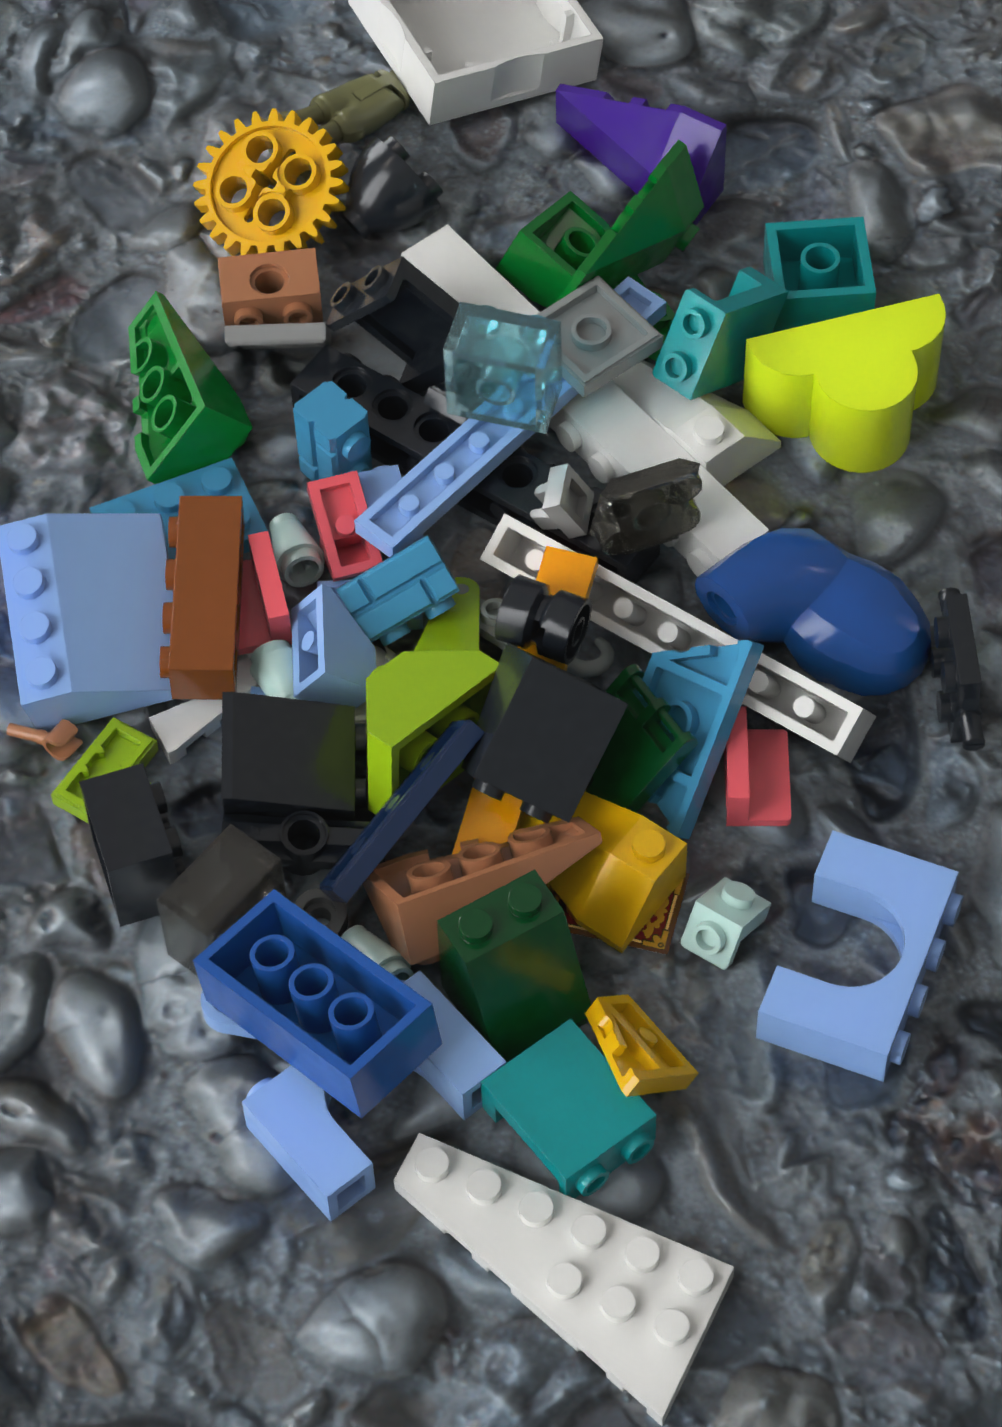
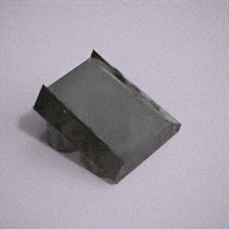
[589,458,702,555]

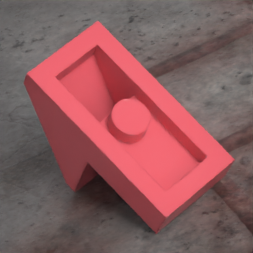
[307,470,383,582]

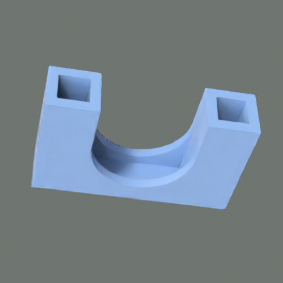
[756,830,964,1082]
[242,970,507,1222]

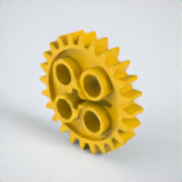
[193,108,349,256]

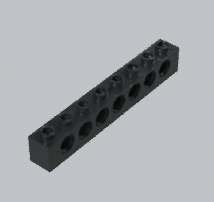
[290,344,661,584]

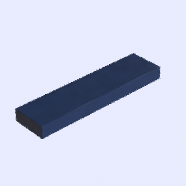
[319,720,485,903]

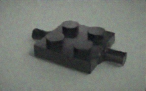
[929,587,985,751]

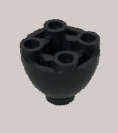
[339,136,444,240]

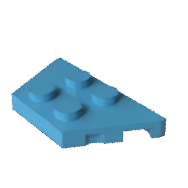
[638,640,764,839]

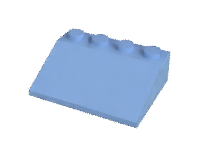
[0,513,173,732]

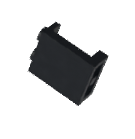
[326,256,490,394]

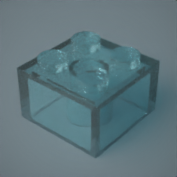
[443,302,562,434]

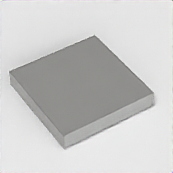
[520,275,663,398]
[224,322,331,350]

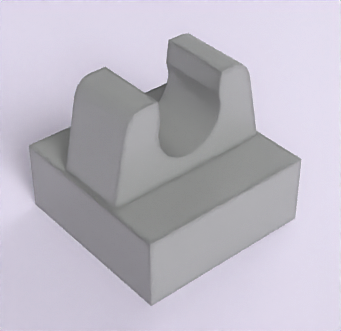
[530,463,594,539]

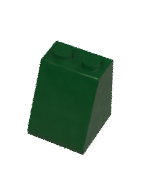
[437,869,591,1063]

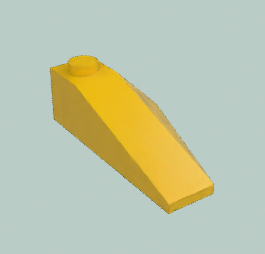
[519,792,687,953]

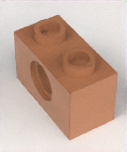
[218,248,323,326]

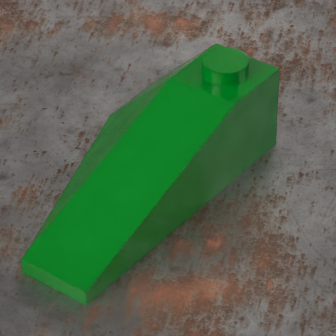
[556,139,704,302]
[496,191,675,361]
[128,291,253,484]

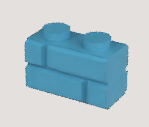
[293,381,372,481]
[336,535,460,647]

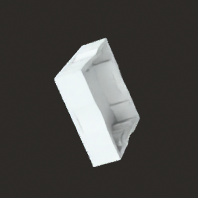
[348,0,604,125]

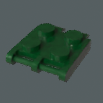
[585,664,698,813]

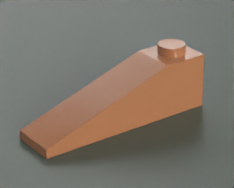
[363,816,602,965]

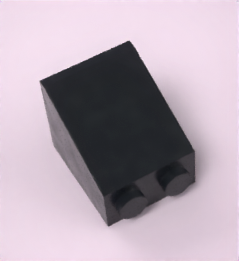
[461,643,628,824]
[221,692,366,821]

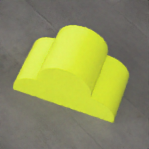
[742,294,946,473]

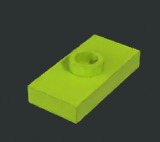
[51,717,159,824]

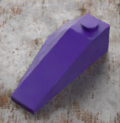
[556,84,727,225]

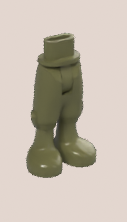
[264,69,411,184]

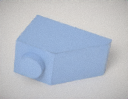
[291,584,376,709]

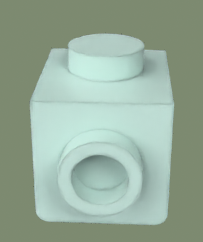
[681,877,772,970]

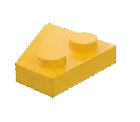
[585,994,699,1097]

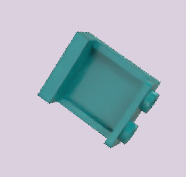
[652,266,789,400]
[481,1019,657,1199]

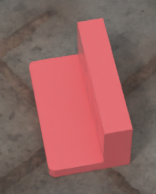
[238,531,292,656]
[724,706,792,826]

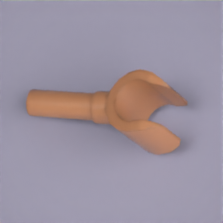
[6,719,83,761]

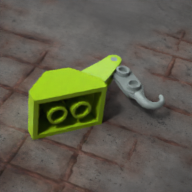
[365,577,614,815]

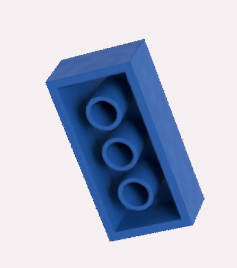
[193,889,443,1119]

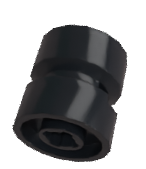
[495,574,592,665]

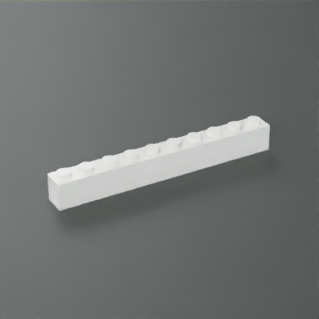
[401,224,769,577]

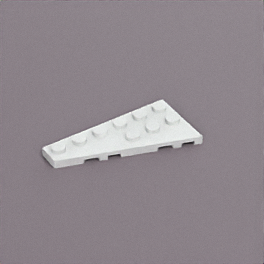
[394,1133,734,1426]

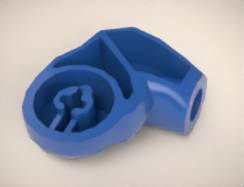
[695,528,932,696]

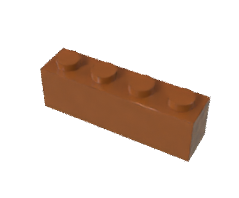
[159,496,245,700]

